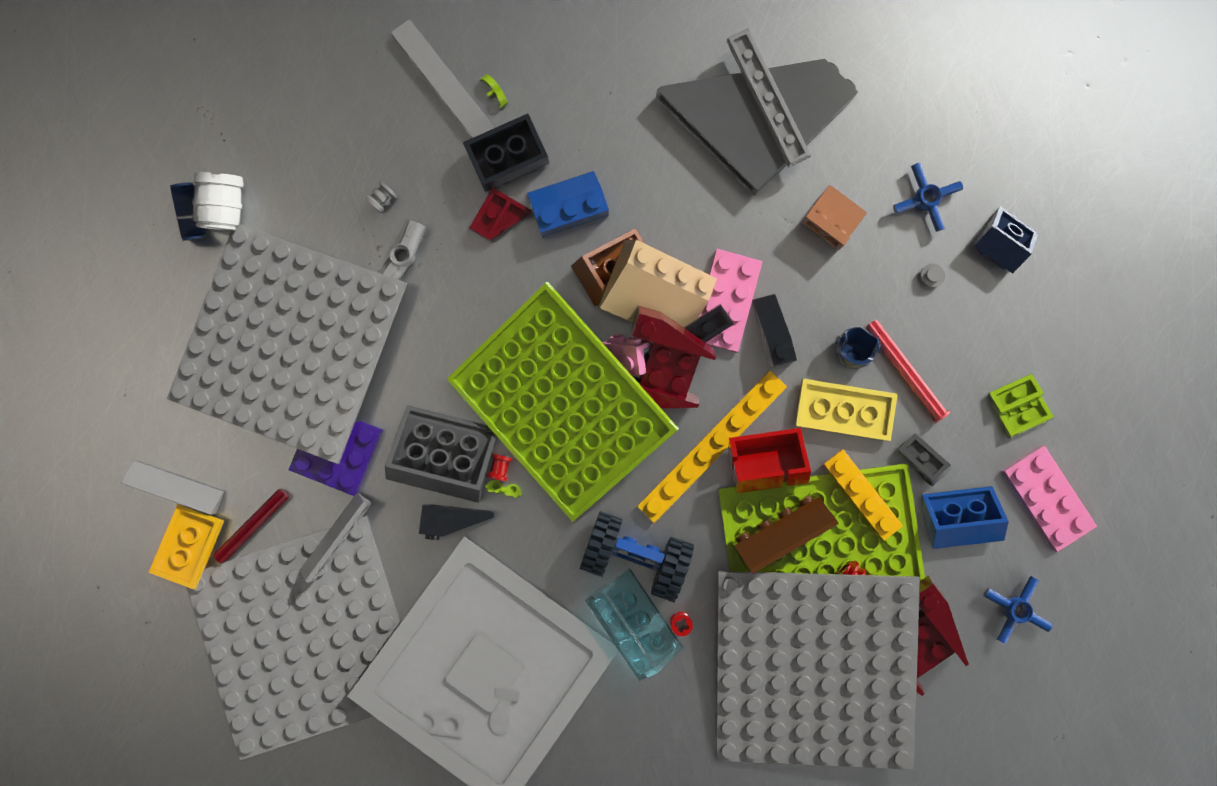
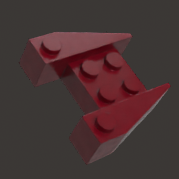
[631,305,716,409]
[916,575,969,696]

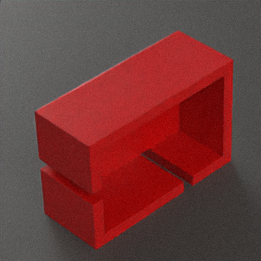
[728,428,811,493]

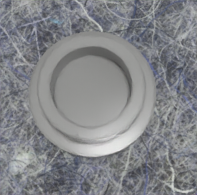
[920,264,945,288]

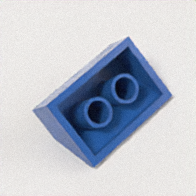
[527,171,609,238]
[921,486,1009,549]

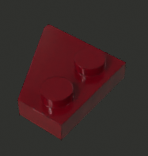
[469,187,532,241]

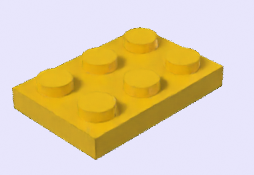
[148,504,224,589]

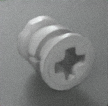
[366,181,398,213]

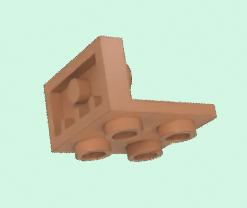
[801,185,867,251]

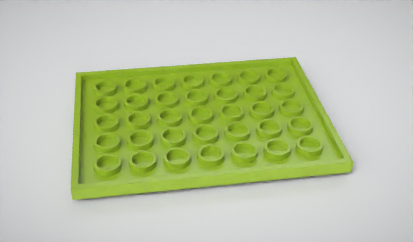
[447,282,679,522]
[718,463,925,608]

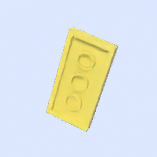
[795,379,898,441]

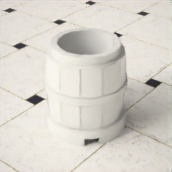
[192,172,244,231]

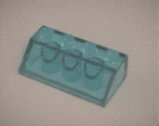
[585,568,683,681]

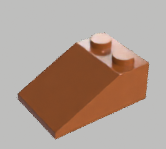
[571,228,645,306]

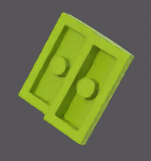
[988,374,1054,439]

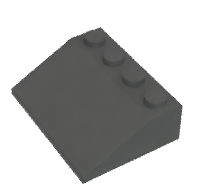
[385,405,497,503]

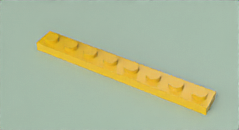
[637,371,787,523]

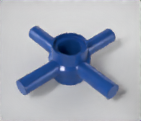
[893,163,963,232]
[983,576,1053,644]

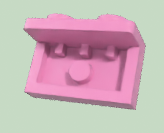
[602,334,652,375]

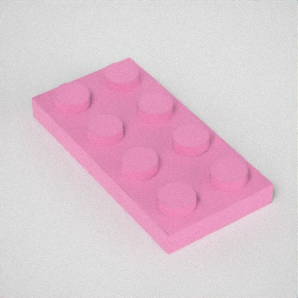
[698,249,763,353]
[1002,445,1097,552]

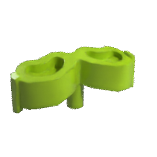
[479,74,508,108]
[485,479,522,499]

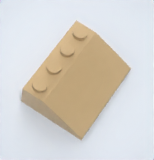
[598,240,717,327]

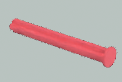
[866,320,950,423]

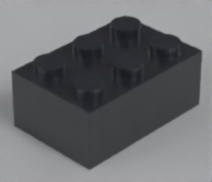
[463,113,549,192]

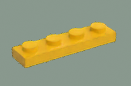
[823,449,903,541]

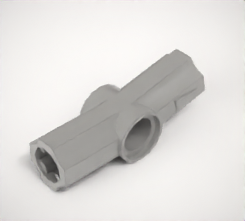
[378,219,426,280]

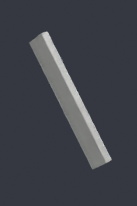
[391,19,495,138]
[726,28,811,168]

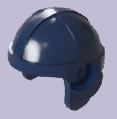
[835,327,881,369]

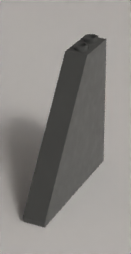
[656,59,858,195]

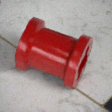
[486,453,513,482]
[670,611,693,637]

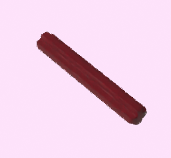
[213,489,289,564]

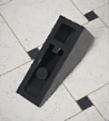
[752,294,797,368]
[419,504,497,540]

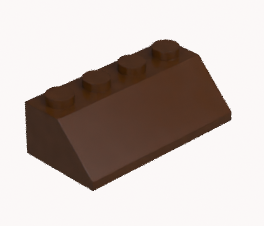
[732,495,839,574]

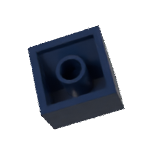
[974,206,1038,274]

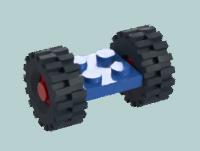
[579,511,694,603]

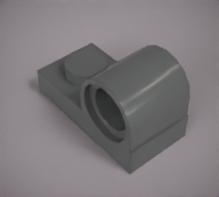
[898,433,951,487]

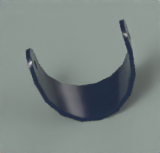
[170,182,207,241]

